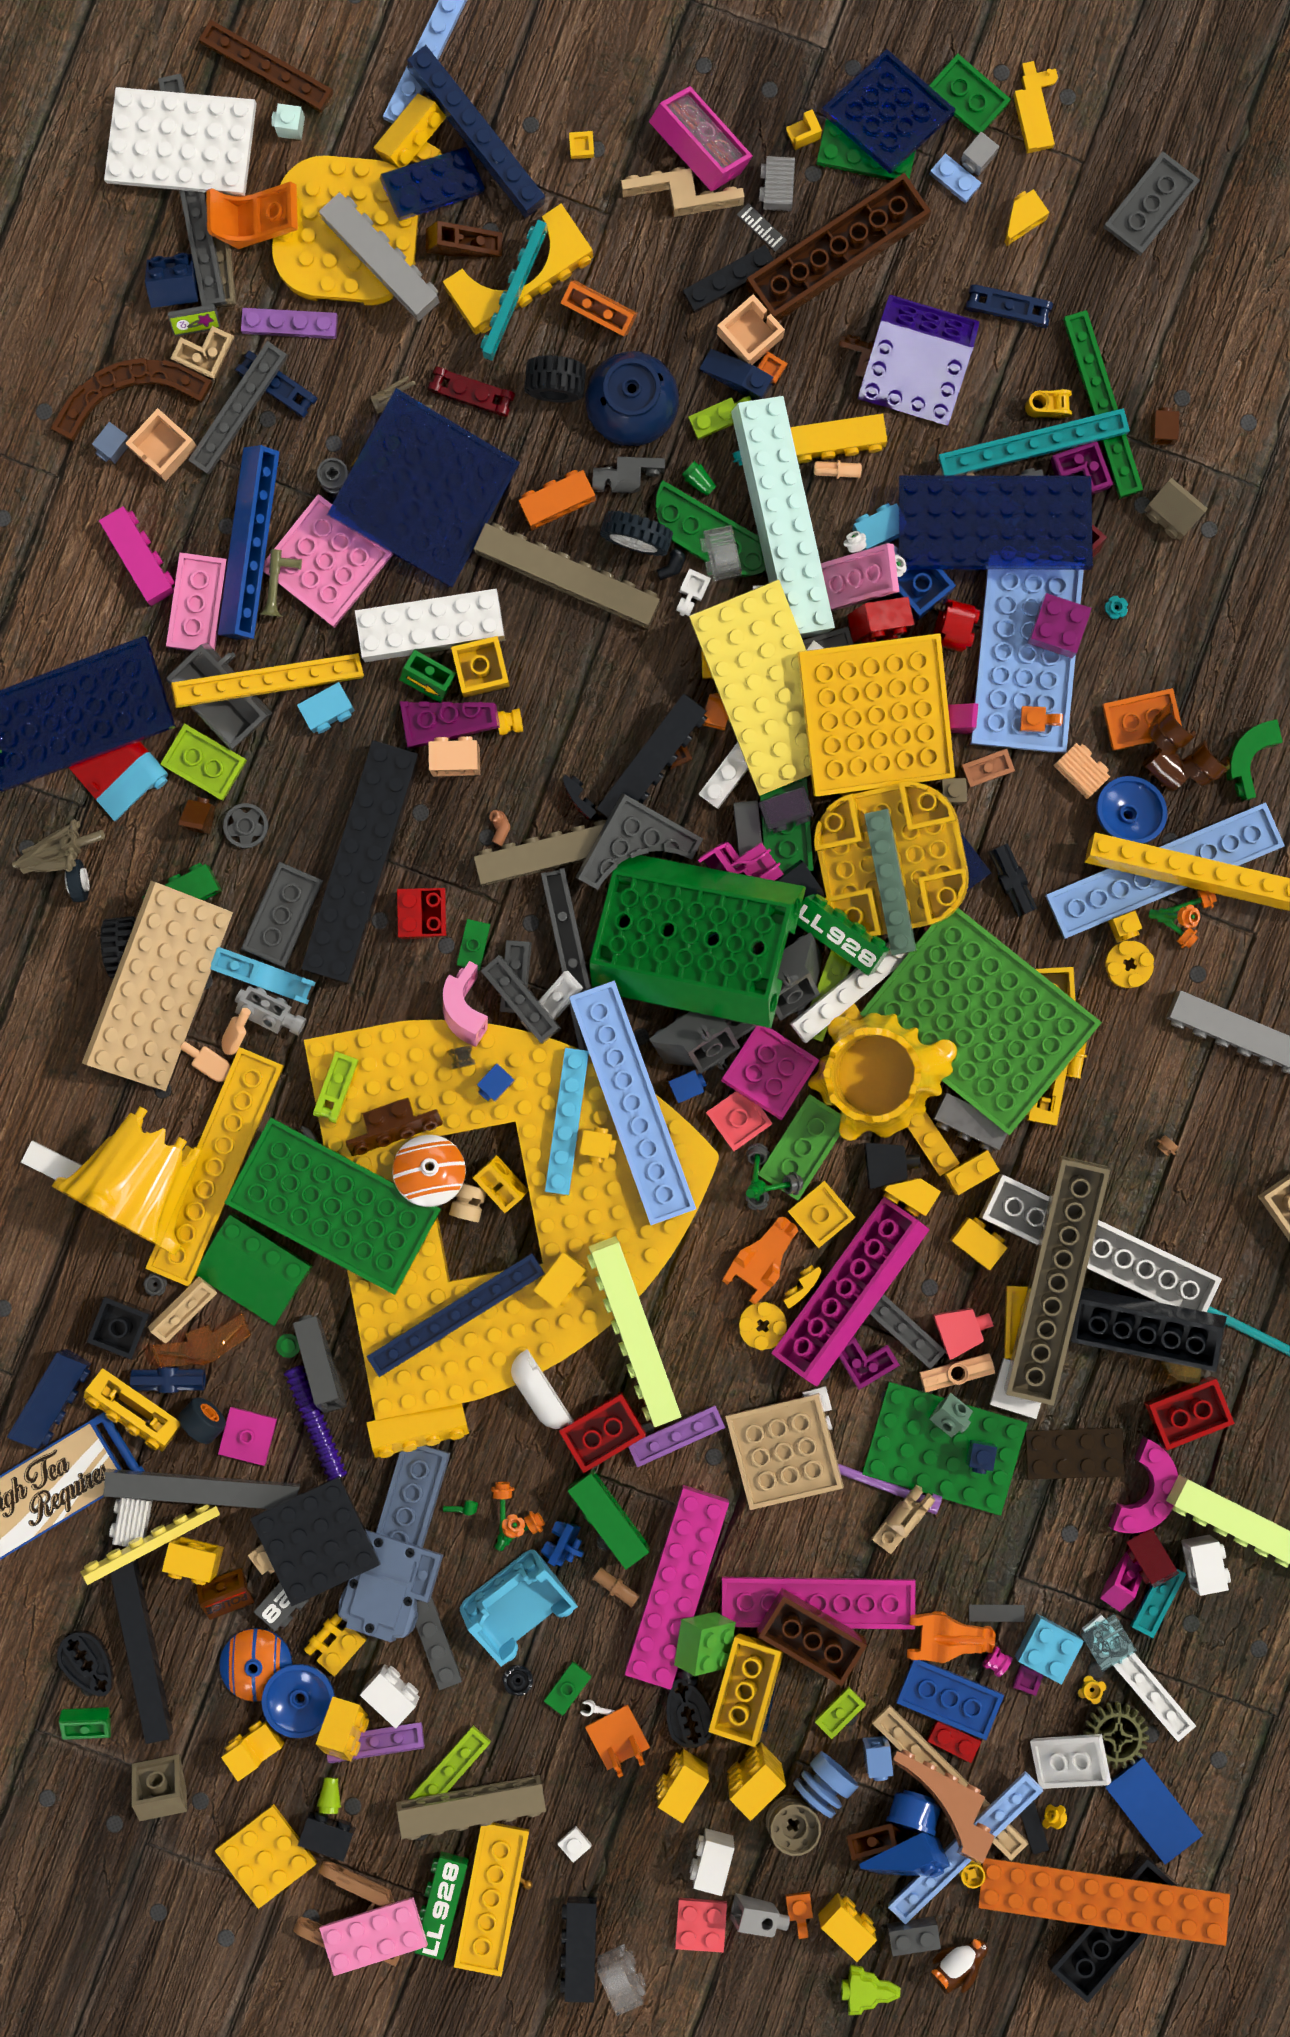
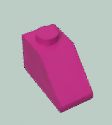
[948,703,978,735]
[1100,1552,1142,1612]

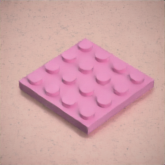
[263,494,393,628]

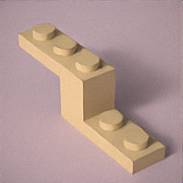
[621,167,744,217]

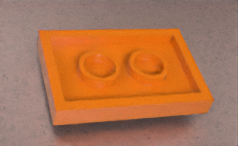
[1102,688,1182,751]

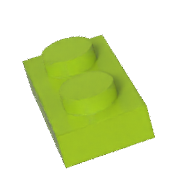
[814,1686,866,1739]

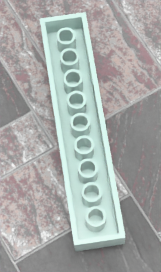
[731,396,835,638]

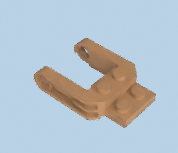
[293,1861,401,1967]

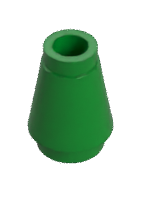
[682,461,716,496]

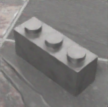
[932,1093,1007,1152]

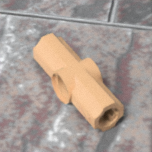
[919,1353,995,1393]

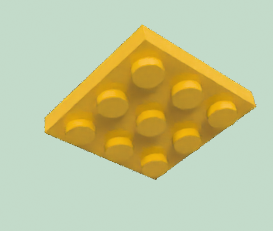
[215,1804,317,1909]

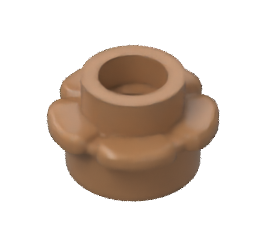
[1157,1135,1179,1156]

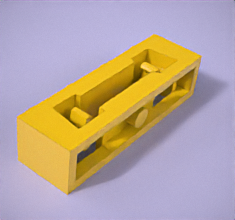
[1025,1065,1068,1126]
[83,1368,181,1452]

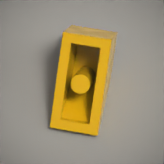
[1005,189,1049,246]

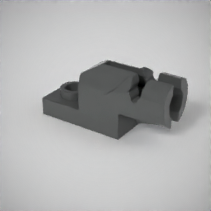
[592,457,665,493]

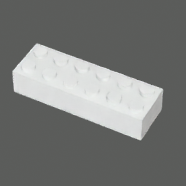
[355,589,505,662]

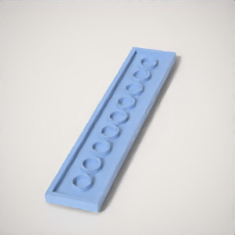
[1045,803,1285,939]
[569,980,696,1225]

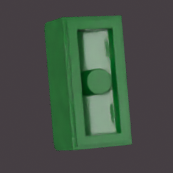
[59,1707,111,1740]

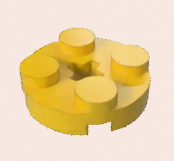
[1105,941,1154,988]
[739,1302,787,1350]

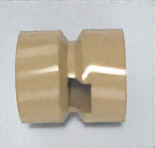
[449,1183,486,1223]

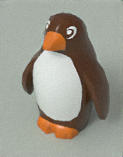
[931,1938,988,1994]

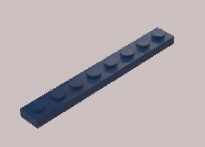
[366,1253,545,1377]

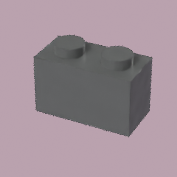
[887,1916,941,1956]

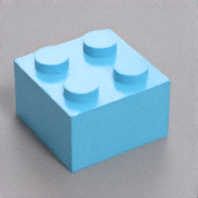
[1015,1614,1084,1685]

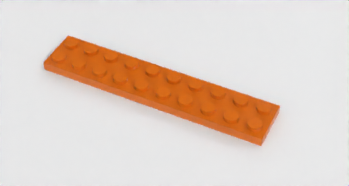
[978,1858,1230,1946]

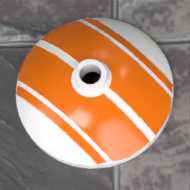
[393,1135,466,1207]

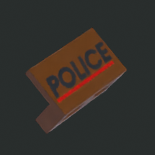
[196,1568,255,1620]

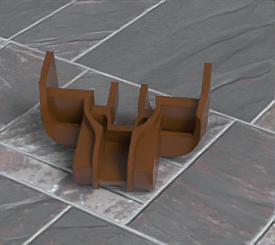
[1143,702,1230,792]

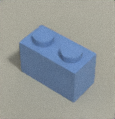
[862,1736,893,1781]

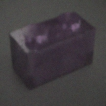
[758,787,814,834]

